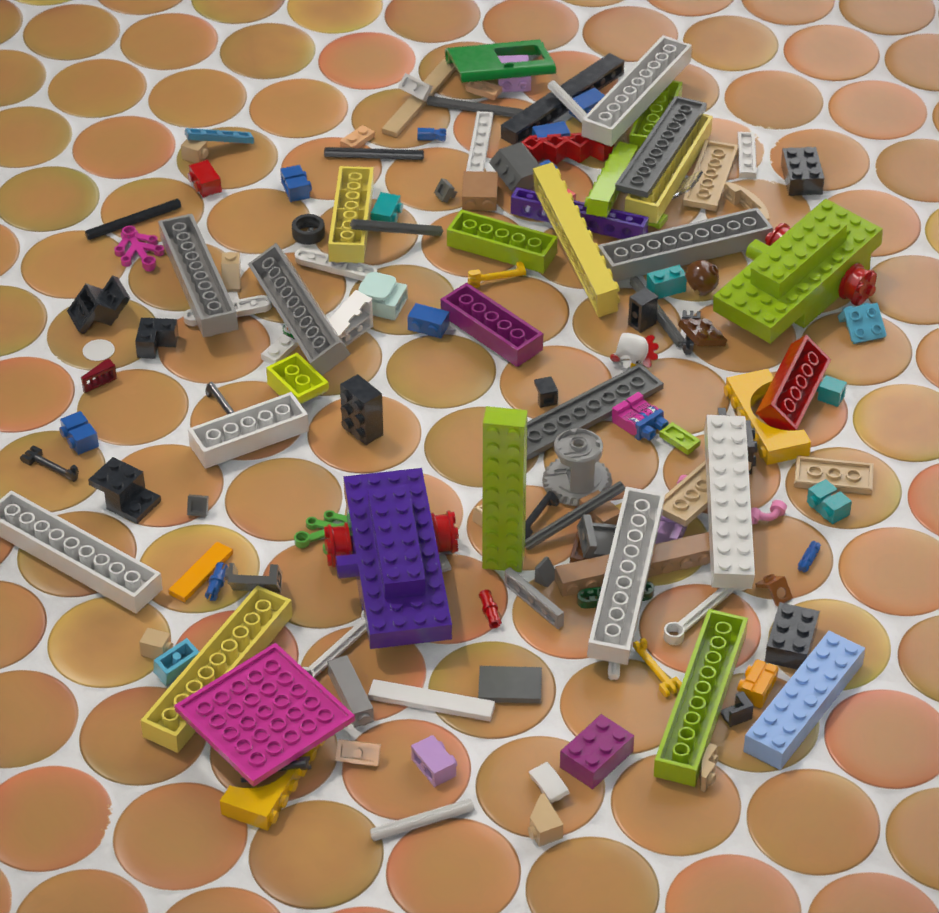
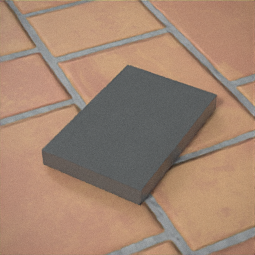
[478,666,542,704]

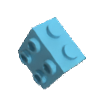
[838,303,886,344]

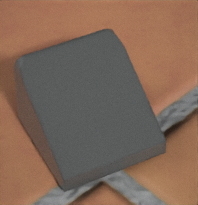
[535,556,555,587]

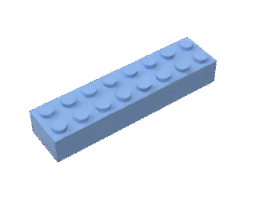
[743,631,865,770]

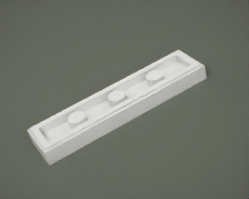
[737,132,757,178]

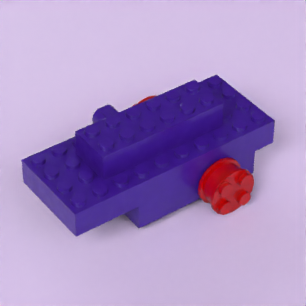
[324,468,459,649]

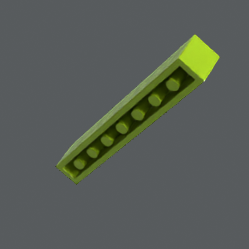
[584,141,639,218]

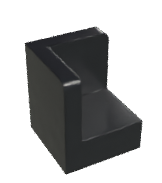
[534,376,558,408]
[720,691,754,727]

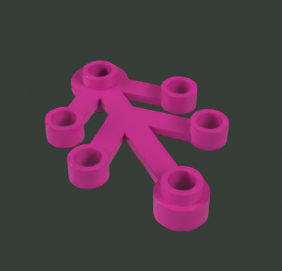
[114,226,165,272]

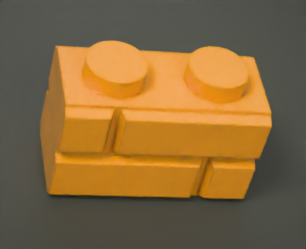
[737,659,779,708]

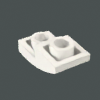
[528,762,570,803]

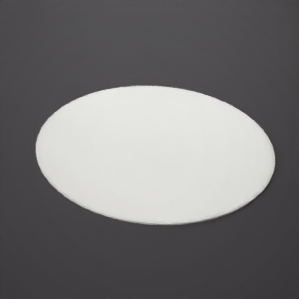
[83,339,115,361]

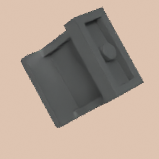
[577,514,617,558]
[225,563,282,593]

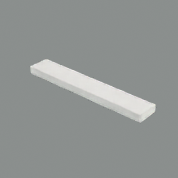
[466,111,493,172]
[368,679,495,722]

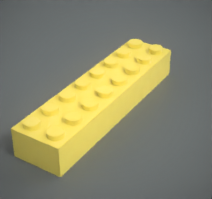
[328,166,374,263]

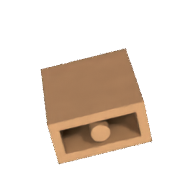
[462,171,498,211]

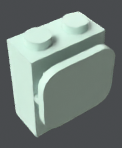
[358,272,408,320]

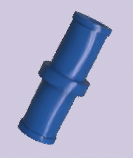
[205,562,228,601]

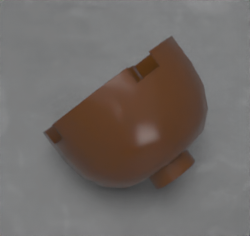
[685,260,719,296]

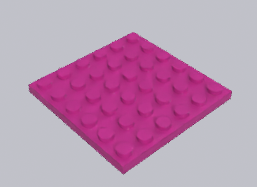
[174,643,355,787]

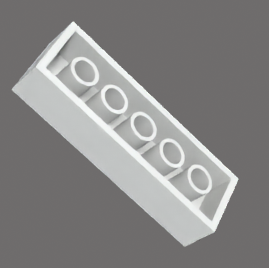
[188,392,309,469]

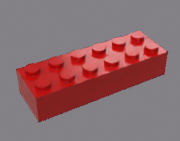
[756,335,831,431]

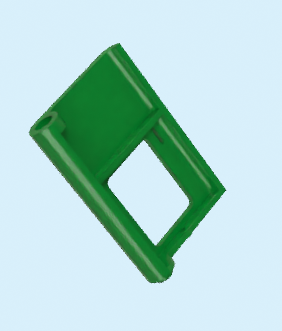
[445,39,556,83]

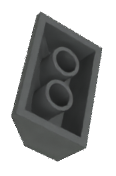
[489,142,541,192]

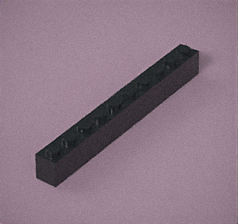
[501,53,624,145]

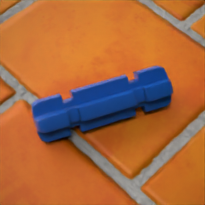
[797,541,821,573]

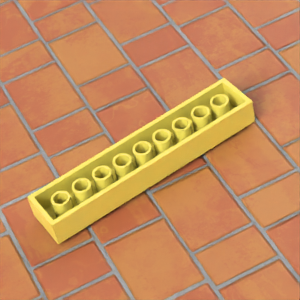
[624,114,713,224]
[533,162,620,318]
[141,585,293,753]

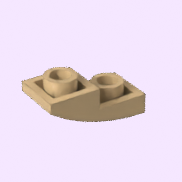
[700,743,719,792]

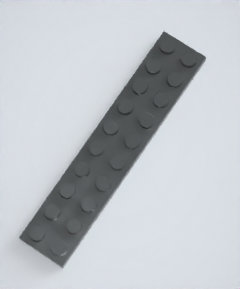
[615,96,707,198]
[527,364,664,460]

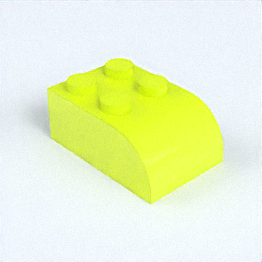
[266,353,329,404]

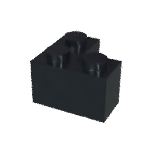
[135,317,179,359]

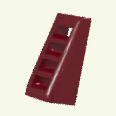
[81,358,117,393]

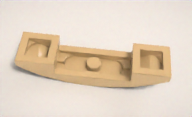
[724,182,769,222]

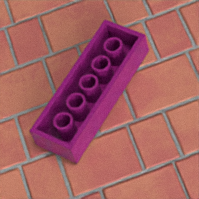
[440,282,544,367]

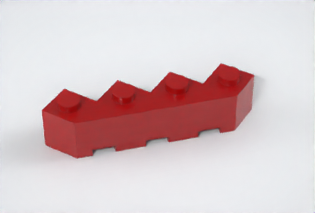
[522,133,614,165]

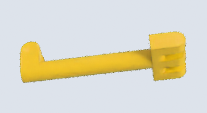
[467,261,526,288]
[633,638,682,698]

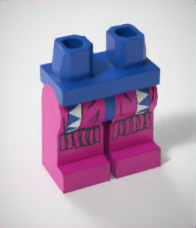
[612,392,669,441]

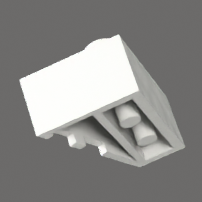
[329,290,373,346]

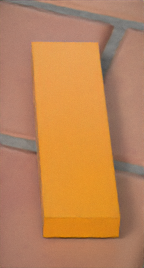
[168,542,233,602]

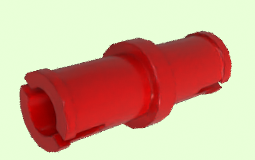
[478,589,502,628]

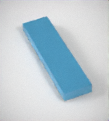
[185,128,254,144]

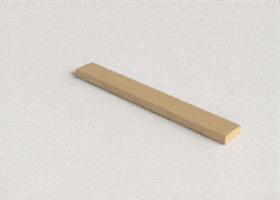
[382,59,456,138]

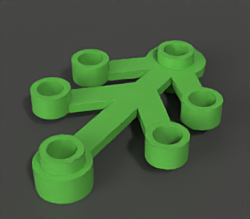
[294,510,347,554]

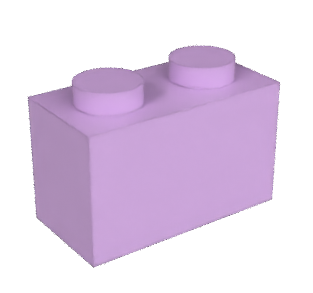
[411,735,457,787]

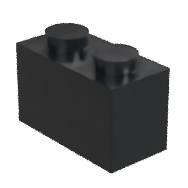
[628,287,658,333]

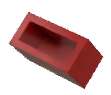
[187,160,222,197]

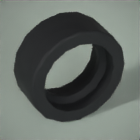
[292,214,325,245]

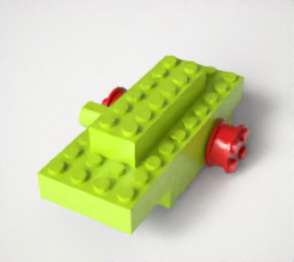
[713,198,883,344]

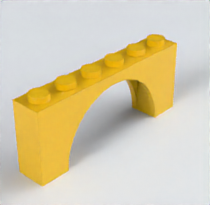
[724,369,811,465]
[220,741,325,831]

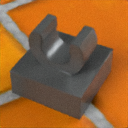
[434,178,457,203]
[187,494,209,517]

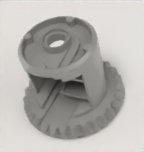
[542,428,612,506]

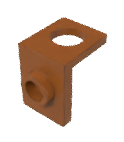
[755,574,793,606]

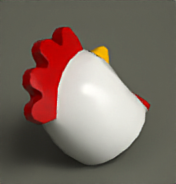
[610,333,659,368]

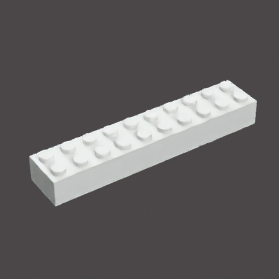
[582,35,692,146]
[704,415,755,589]
[587,487,665,665]
[0,490,163,614]

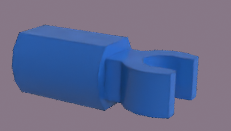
[417,128,446,141]

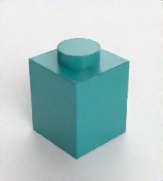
[816,375,847,407]

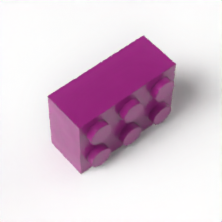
[560,714,634,789]

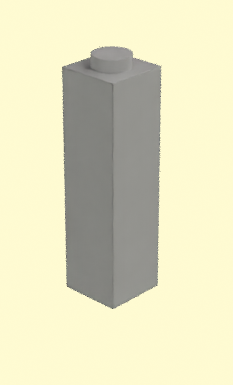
[328,655,374,728]

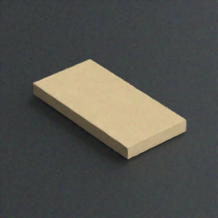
[794,456,874,495]

